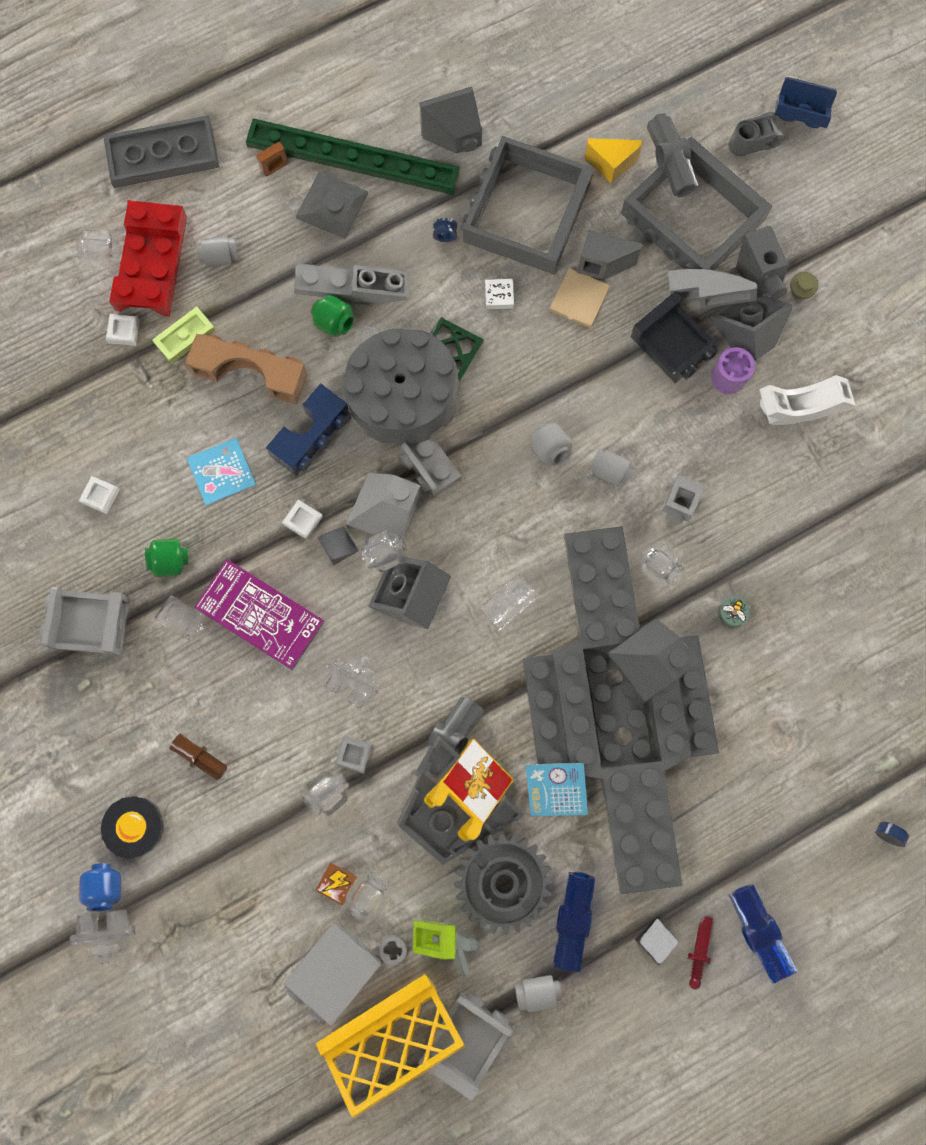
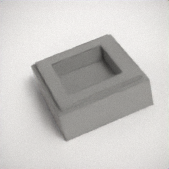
[335,736,373,773]

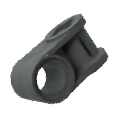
[728,112,785,156]

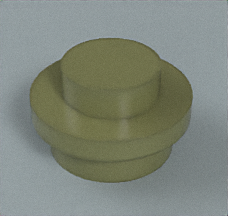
[790,272,819,299]

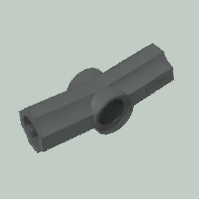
[647,113,698,198]
[414,697,484,780]

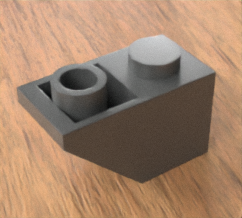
[577,230,642,280]

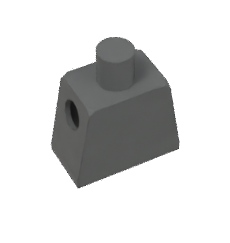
[736,225,788,300]

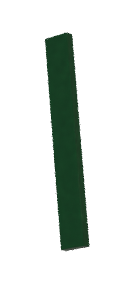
[246,118,460,195]

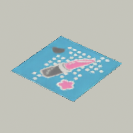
[187,437,256,505]

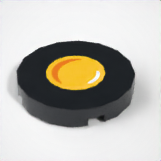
[101,796,164,858]

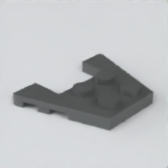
[397,736,525,865]

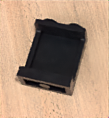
[630,291,721,384]

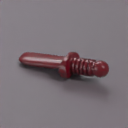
[687,916,713,990]

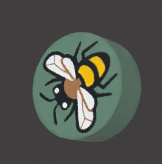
[718,597,750,627]

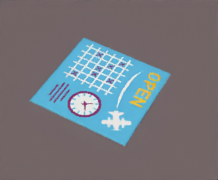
[526,763,588,816]

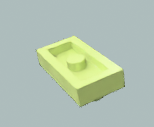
[152,307,216,364]

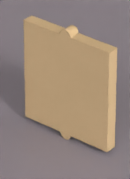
[549,268,610,328]

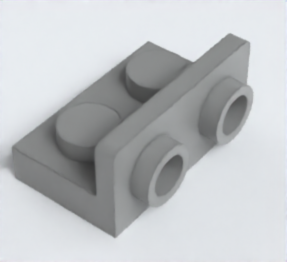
[399,435,461,498]

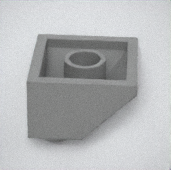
[346,473,421,546]

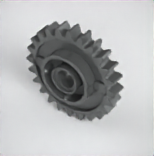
[454,832,554,935]

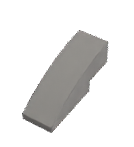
[668,269,757,309]

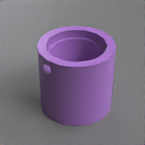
[711,347,755,394]

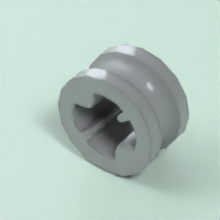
[379,934,407,965]

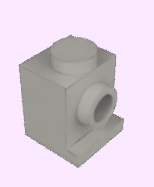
[662,474,705,523]

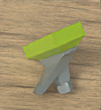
[413,920,478,977]

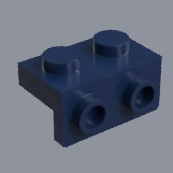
[775,77,837,128]

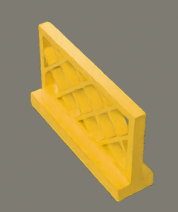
[315,974,466,1118]

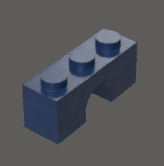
[266,383,350,476]

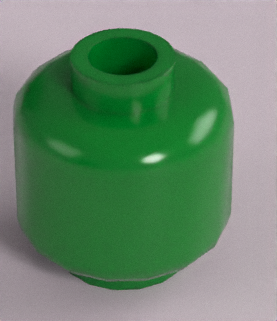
[311,295,354,337]
[145,538,188,577]

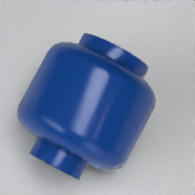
[79,863,121,911]

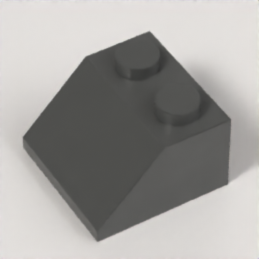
[368,555,451,629]

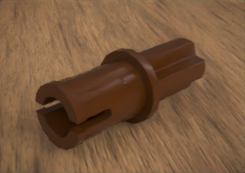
[169,733,227,780]

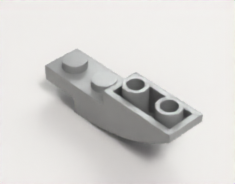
[294,263,408,304]

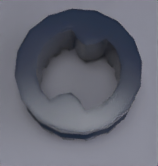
[433,218,457,242]

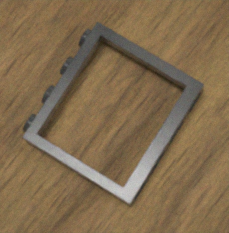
[460,136,594,275]
[621,137,772,271]

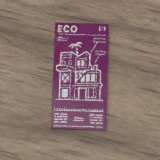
[194,559,325,671]

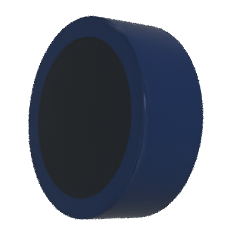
[875,821,909,847]

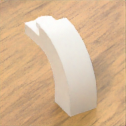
[759,375,855,425]

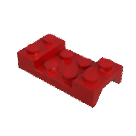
[109,200,187,317]

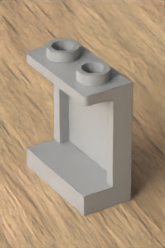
[40,587,130,656]
[283,920,383,1026]
[418,991,513,1101]

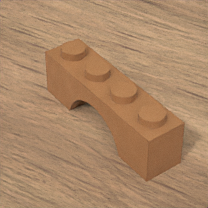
[185,333,307,405]

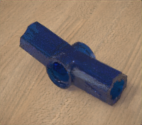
[553,871,595,972]
[728,884,798,984]

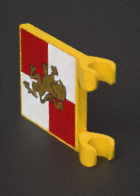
[424,738,514,842]

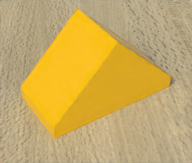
[585,138,642,183]

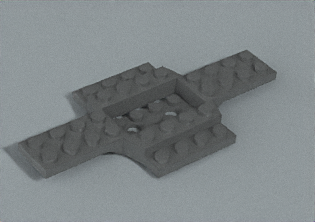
[522,526,719,894]

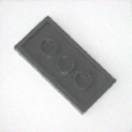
[103,115,220,188]

